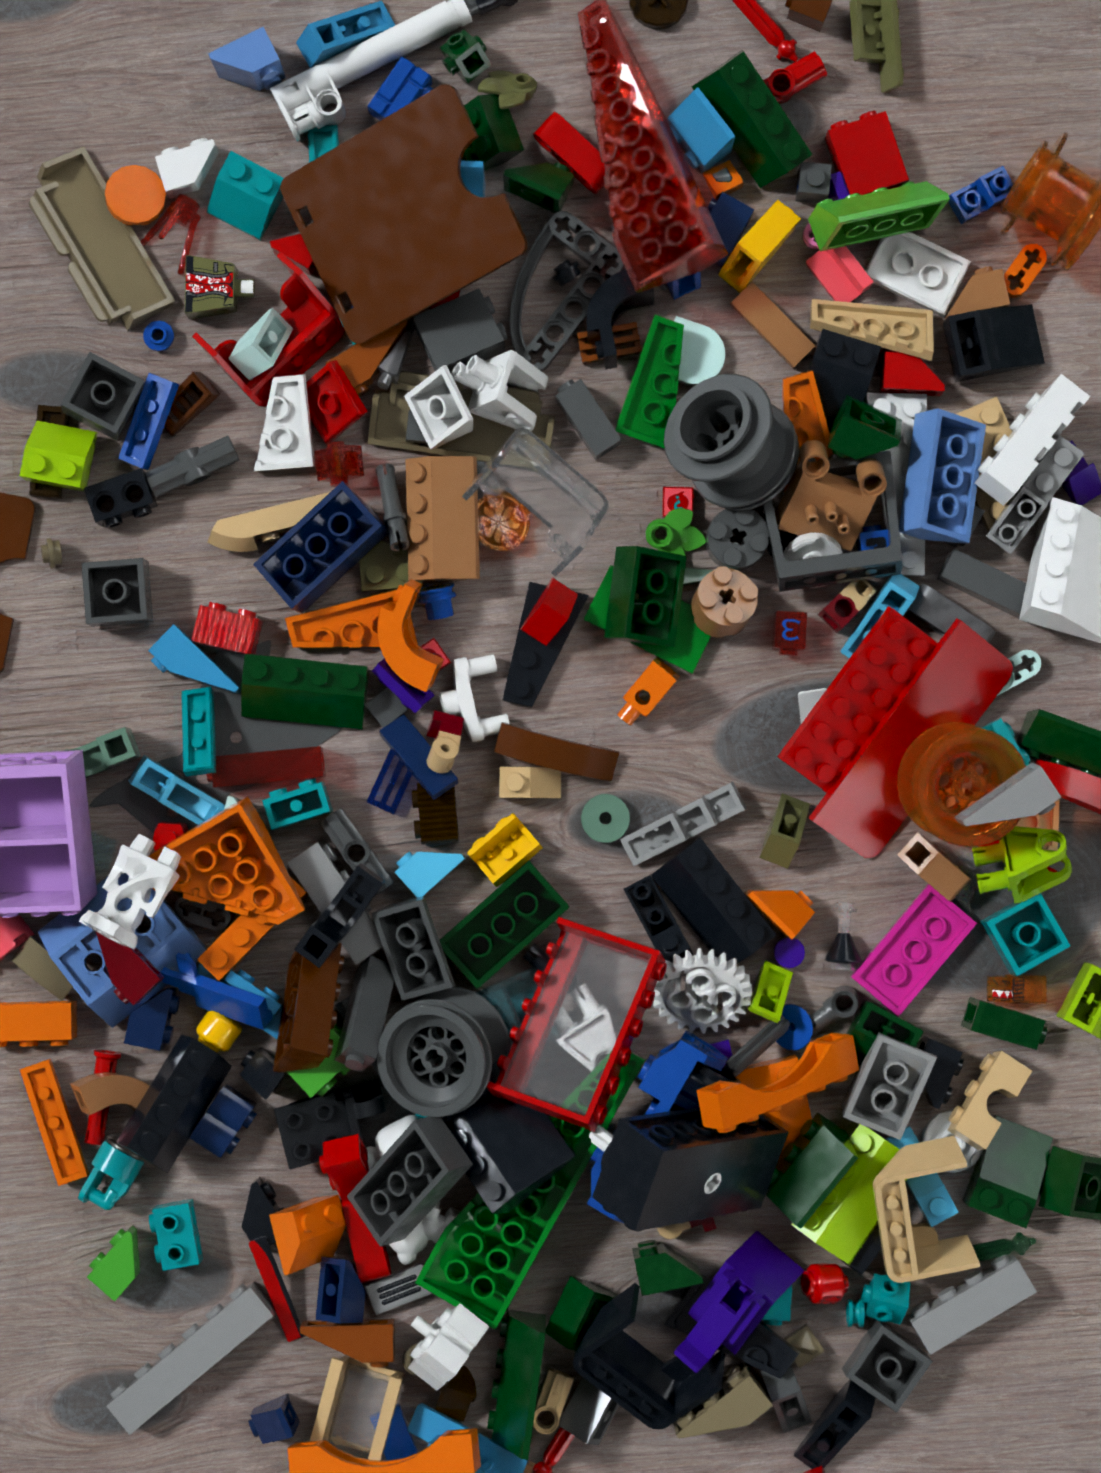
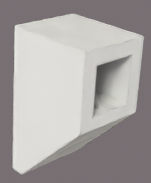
[155,138,219,199]

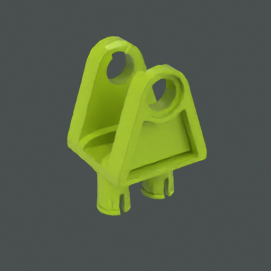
[972,825,1072,904]

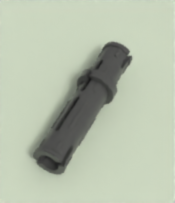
[375,463,410,552]

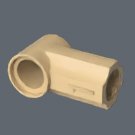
[533,1368,574,1435]

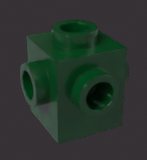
[440,30,492,83]

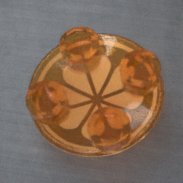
[478,491,531,551]

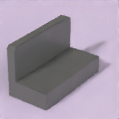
[559,1376,619,1445]

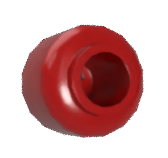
[800,1263,849,1304]

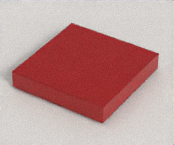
[306,360,368,444]

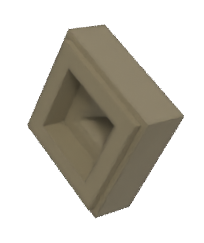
[784,1324,825,1368]

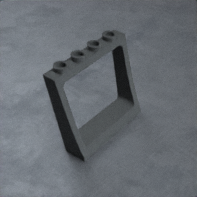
[762,451,902,592]

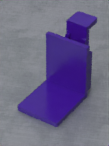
[674,1231,804,1373]

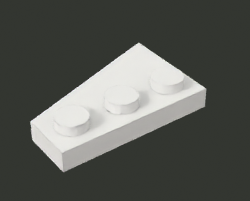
[254,374,315,471]

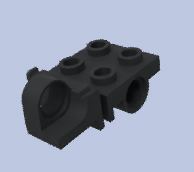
[274,1080,386,1170]

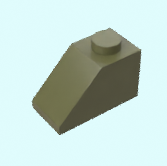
[759,793,810,869]

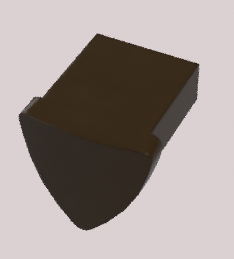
[435,1366,477,1422]

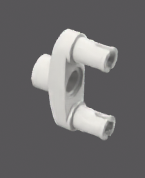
[439,654,510,743]

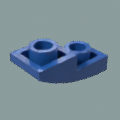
[948,166,1018,224]

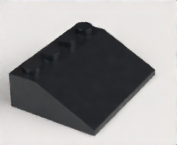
[441,1055,577,1214]

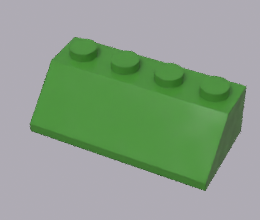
[808,181,950,252]

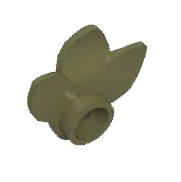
[478,70,537,109]

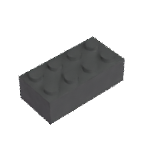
[347,1116,473,1247]

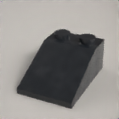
[808,329,881,433]

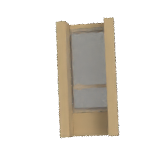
[310,1355,404,1460]

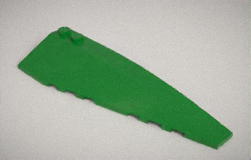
[415,1051,645,1330]

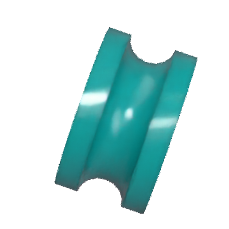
[846,1299,865,1328]

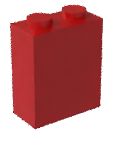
[825,110,909,195]

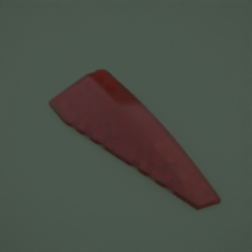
[578,0,728,293]

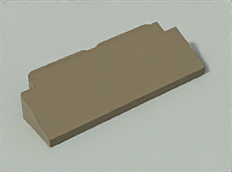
[29,146,175,331]
[367,371,556,471]

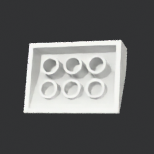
[1019,497,1101,643]

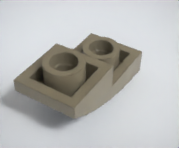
[11,936,73,1001]

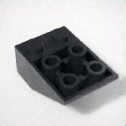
[943,304,1045,382]

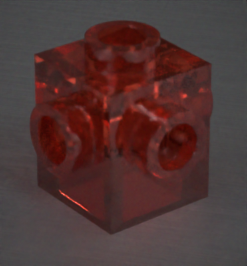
[314,441,364,487]

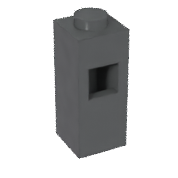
[555,379,622,461]

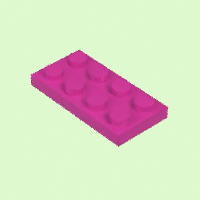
[850,884,977,1017]

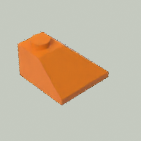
[744,890,815,940]

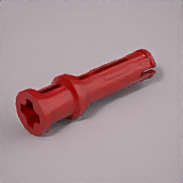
[84,1049,121,1145]

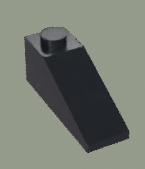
[794,1379,876,1469]

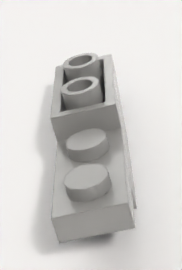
[986,435,1085,554]

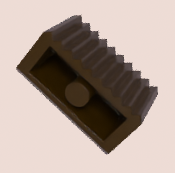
[412,783,459,844]

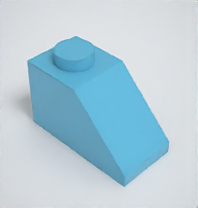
[395,851,466,898]

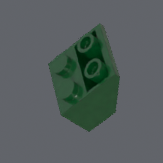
[462,94,524,171]
[846,999,924,1066]

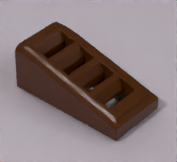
[164,372,220,436]

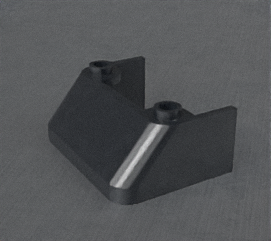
[573,1283,725,1429]

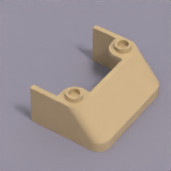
[873,1136,980,1283]

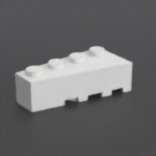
[974,374,1090,506]

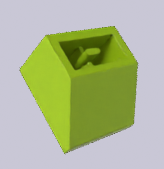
[1056,962,1101,1040]

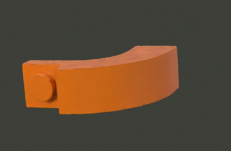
[377,579,444,692]

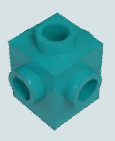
[861,1273,911,1325]

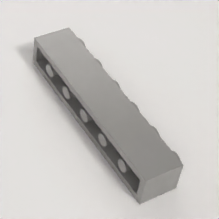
[106,1282,276,1435]

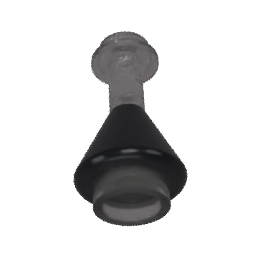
[825,902,862,971]

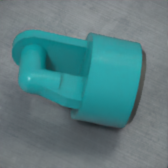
[78,1138,145,1210]

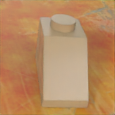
[499,767,561,798]

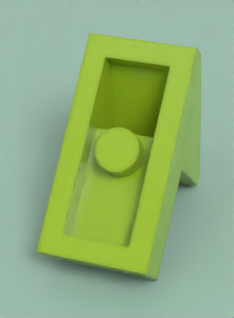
[747,960,793,1023]

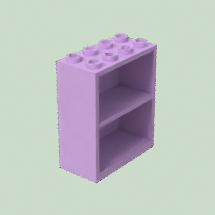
[0,750,97,918]

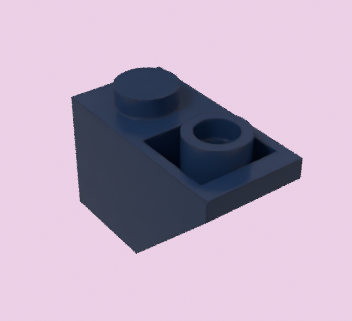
[124,987,180,1051]

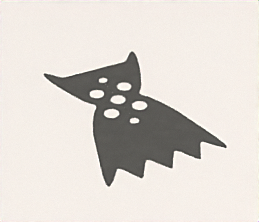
[90,640,342,833]

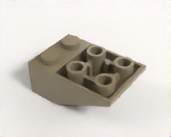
[674,1363,773,1439]

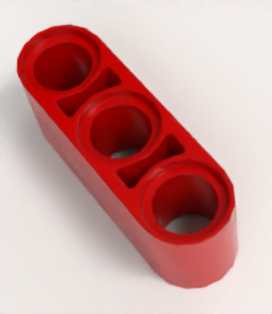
[533,112,617,194]
[341,1199,391,1283]

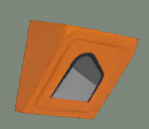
[702,160,744,200]

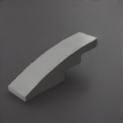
[620,782,747,866]

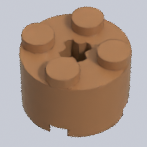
[691,566,758,638]

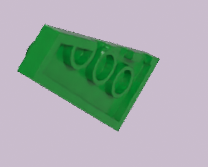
[615,314,684,448]

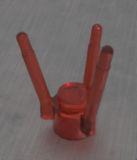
[141,194,201,275]

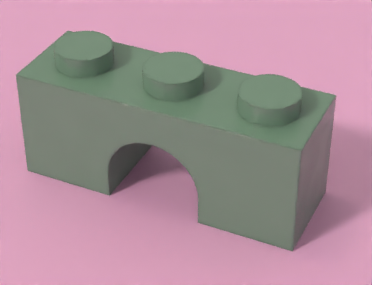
[64,727,142,778]

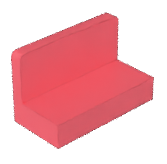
[806,246,873,302]

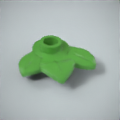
[646,508,706,556]

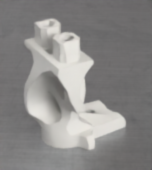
[79,834,181,949]

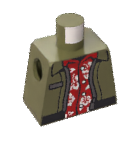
[185,255,255,319]

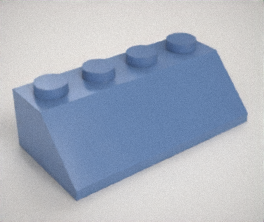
[899,408,986,544]

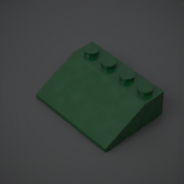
[487,1310,546,1460]

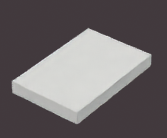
[866,232,971,317]

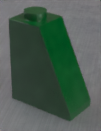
[961,997,1047,1050]

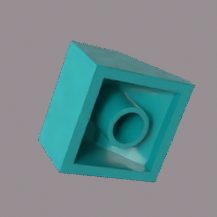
[207,151,284,241]

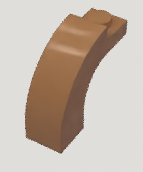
[70,1072,150,1115]

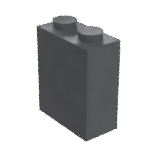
[412,288,508,373]

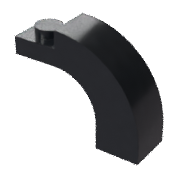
[586,264,654,370]
[294,863,385,968]

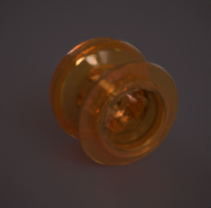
[998,132,1101,271]
[897,722,1026,847]

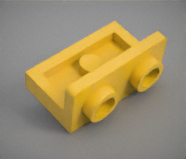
[467,813,543,887]

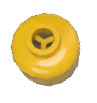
[196,1011,242,1053]

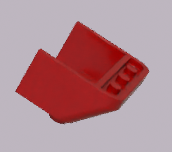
[192,252,345,407]

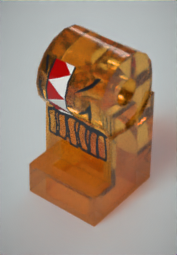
[987,974,1047,1004]

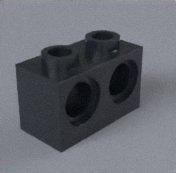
[84,468,158,528]

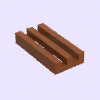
[577,322,642,364]

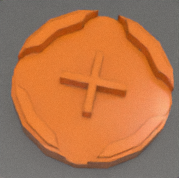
[105,165,166,226]

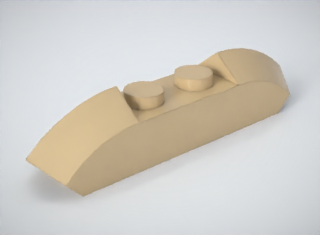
[207,492,330,552]

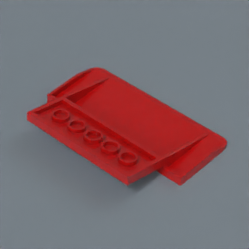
[777,606,1013,858]

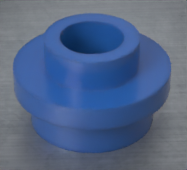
[143,321,174,351]

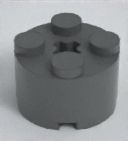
[706,509,769,571]

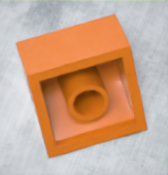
[269,1195,346,1275]

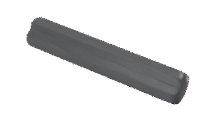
[724,1015,790,1077]

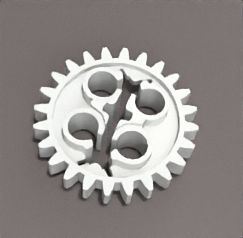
[654,948,752,1034]

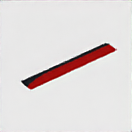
[248,1236,304,1342]

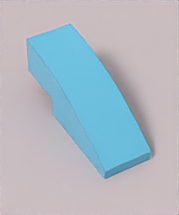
[128,755,225,825]

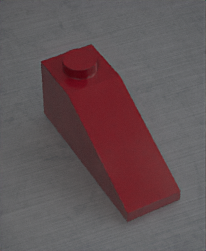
[96,911,165,1005]

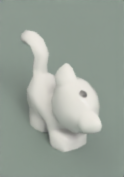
[389,1201,461,1265]

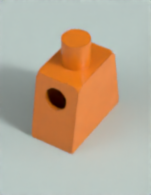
[617,657,680,726]

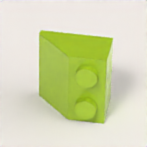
[19,421,98,492]

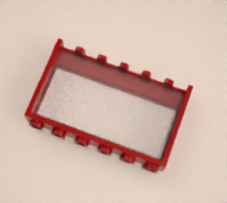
[486,917,667,1133]

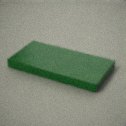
[583,565,711,674]

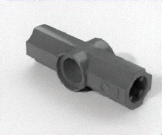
[145,436,239,498]
[320,808,395,896]

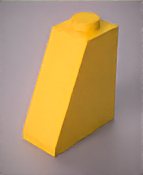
[718,200,801,293]

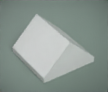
[404,365,473,449]

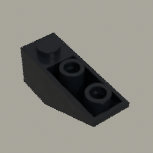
[624,875,693,963]

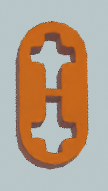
[1004,244,1047,298]

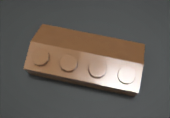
[405,456,480,584]

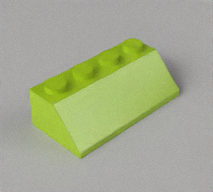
[791,1124,908,1265]

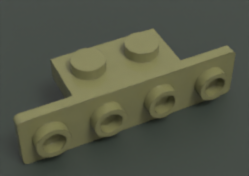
[849,0,904,93]

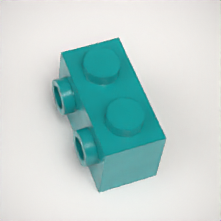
[262,778,333,830]
[149,1199,204,1271]

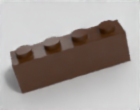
[273,943,344,1073]

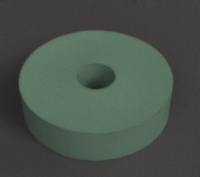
[581,794,630,843]

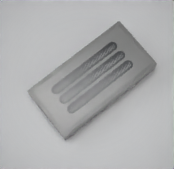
[365,1262,432,1315]

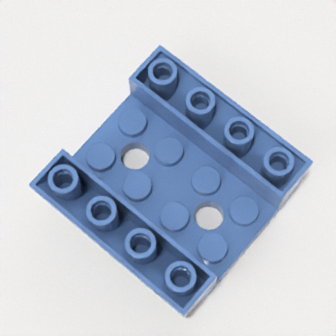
[37,873,207,1028]

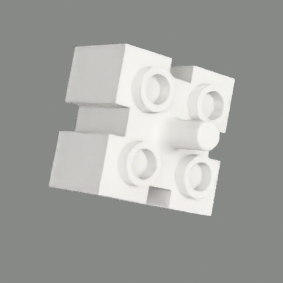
[408,1304,489,1391]

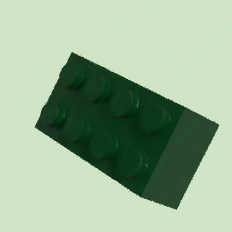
[440,860,570,989]

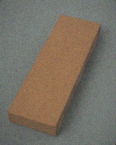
[730,282,816,369]

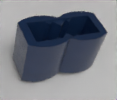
[190,1084,257,1158]

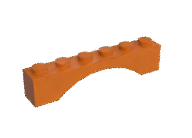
[696,1032,859,1133]
[287,1428,481,1473]

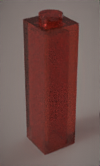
[206,746,326,788]

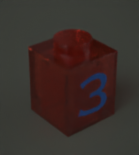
[772,611,807,656]

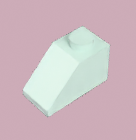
[228,307,293,380]

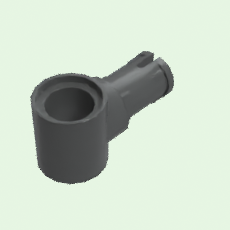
[810,985,858,1037]

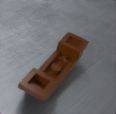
[494,722,620,781]

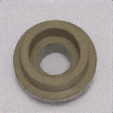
[41,538,62,569]

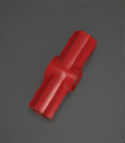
[763,51,827,103]

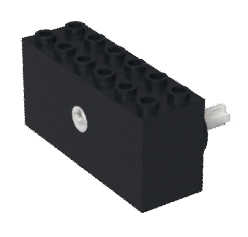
[589,1107,789,1232]

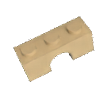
[947,1050,1032,1150]

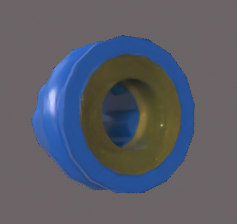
[418,583,457,620]

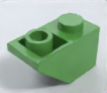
[87,1225,140,1302]

